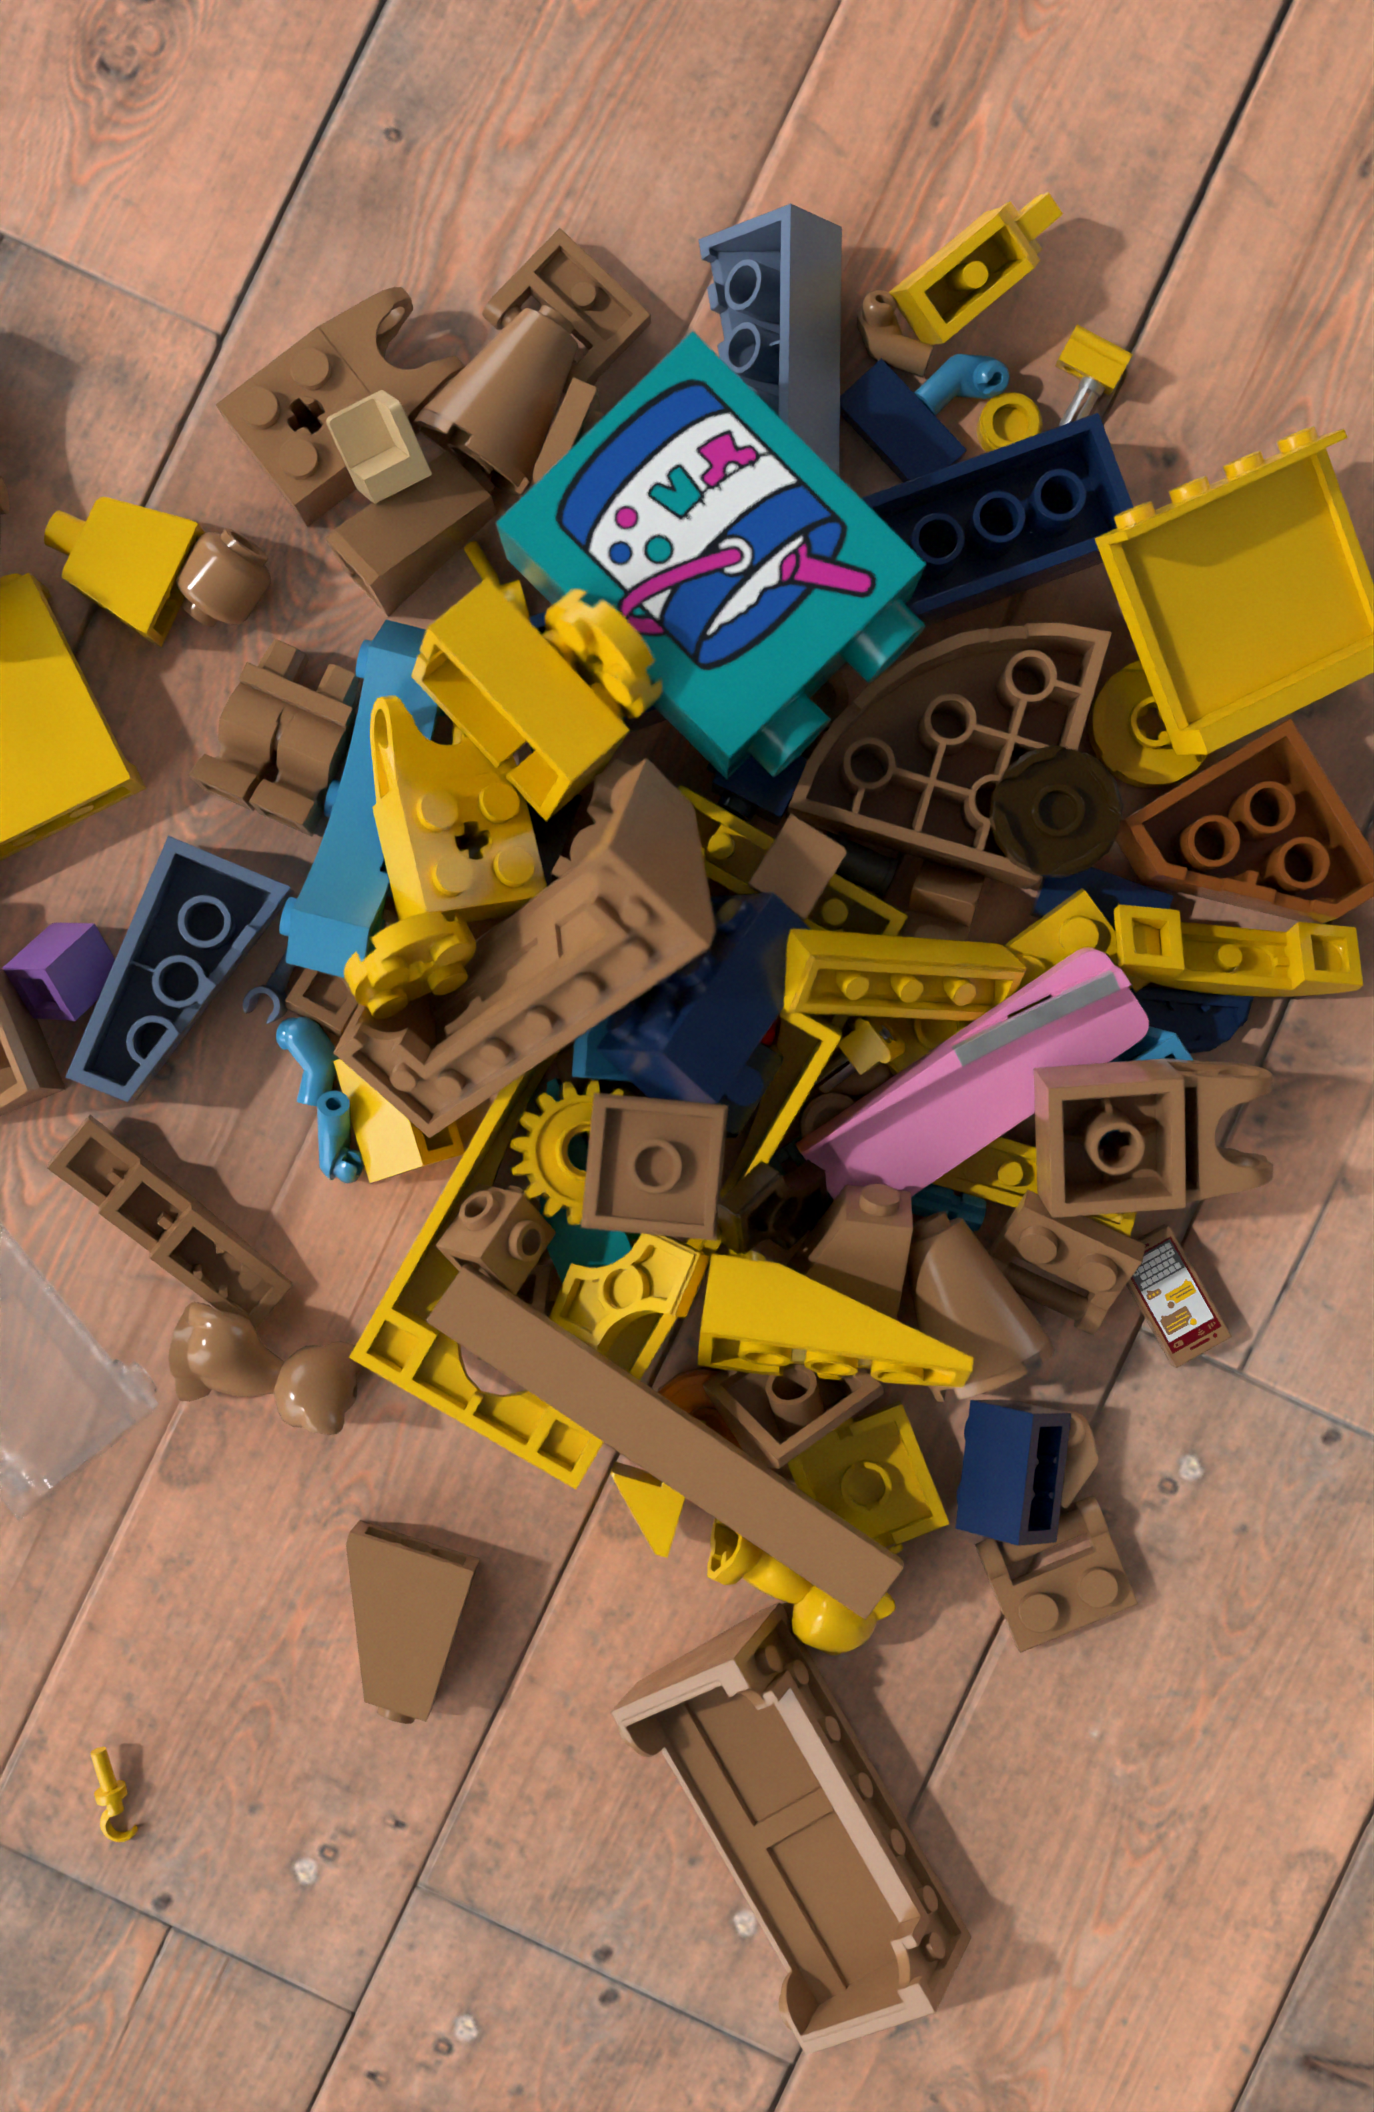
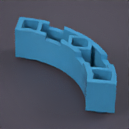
[279,620,445,978]

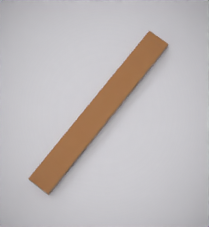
[426,1262,904,1620]

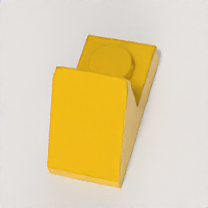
[610,1419,706,1558]

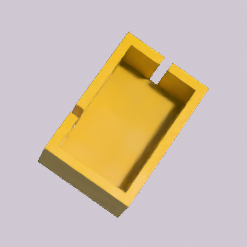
[411,578,630,822]

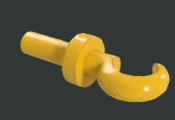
[90,1746,138,1842]

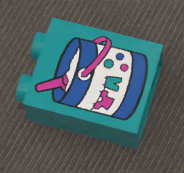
[496,331,926,780]

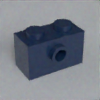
[955,1400,1072,1546]

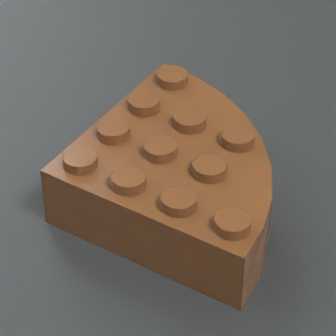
[785,623,1112,889]

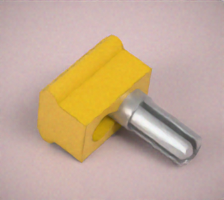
[1055,324,1133,426]
[815,1016,906,1093]

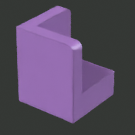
[2,923,115,1021]

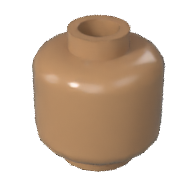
[175,528,271,627]

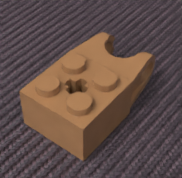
[216,287,465,527]
[1034,1058,1273,1218]

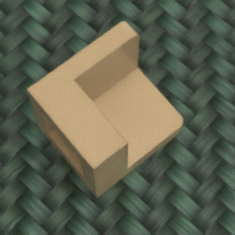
[326,390,432,504]

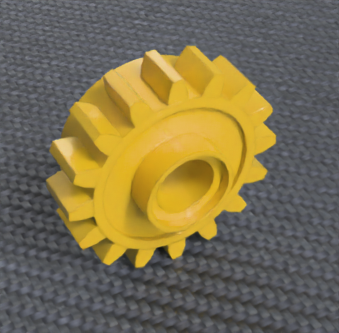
[510,1080,624,1226]

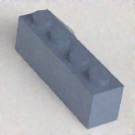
[698,204,842,476]

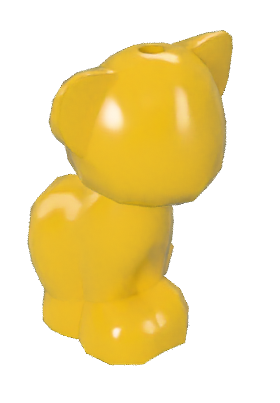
[707,1518,896,1656]

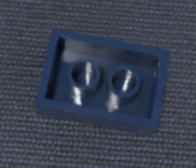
[596,892,811,1104]

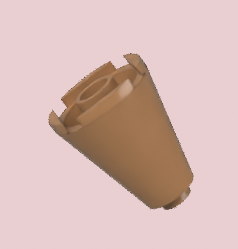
[414,305,578,496]
[907,1211,1055,1402]

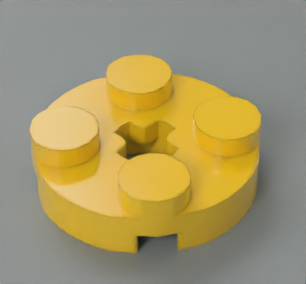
[542,589,663,718]
[1088,660,1209,788]
[344,911,476,1019]

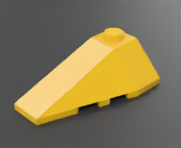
[698,1250,973,1388]

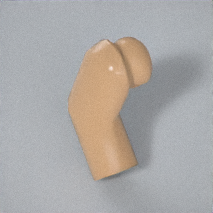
[1061,1412,1098,1509]

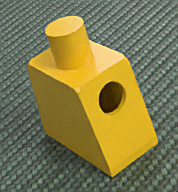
[44,497,206,647]

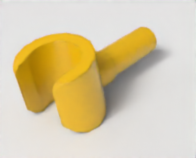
[464,541,529,614]

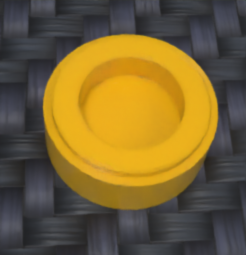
[977,392,1042,453]

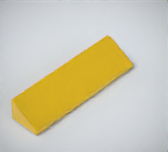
[784,929,1027,1021]

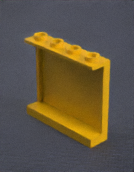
[1094,426,1374,756]
[0,572,146,861]

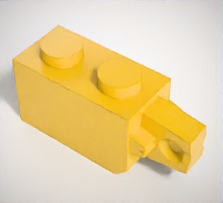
[888,192,1063,345]

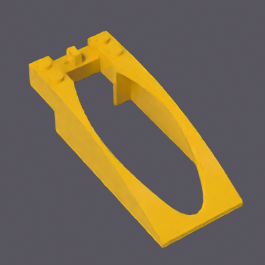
[349,785,908,1490]

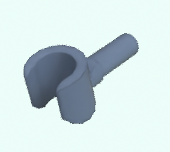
[243,949,295,1024]

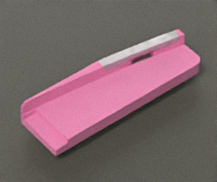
[795,947,1149,1200]

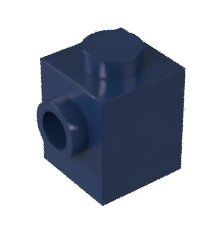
[706,755,808,826]

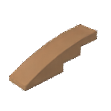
[47,1115,293,1329]

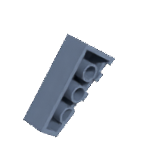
[66,836,294,1102]

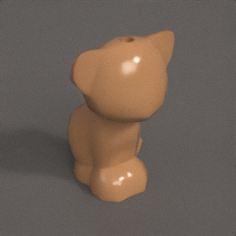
[169,1301,362,1435]

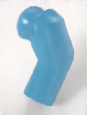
[914,354,1010,416]
[276,1017,339,1107]
[317,1091,364,1183]

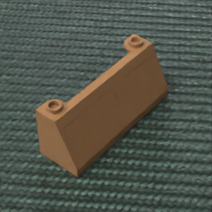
[333,758,715,1138]
[611,1602,971,2055]

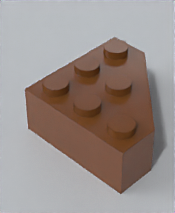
[1115,718,1374,924]

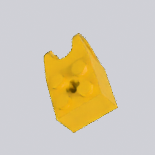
[370,695,547,923]

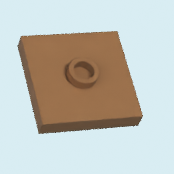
[581,1093,728,1240]

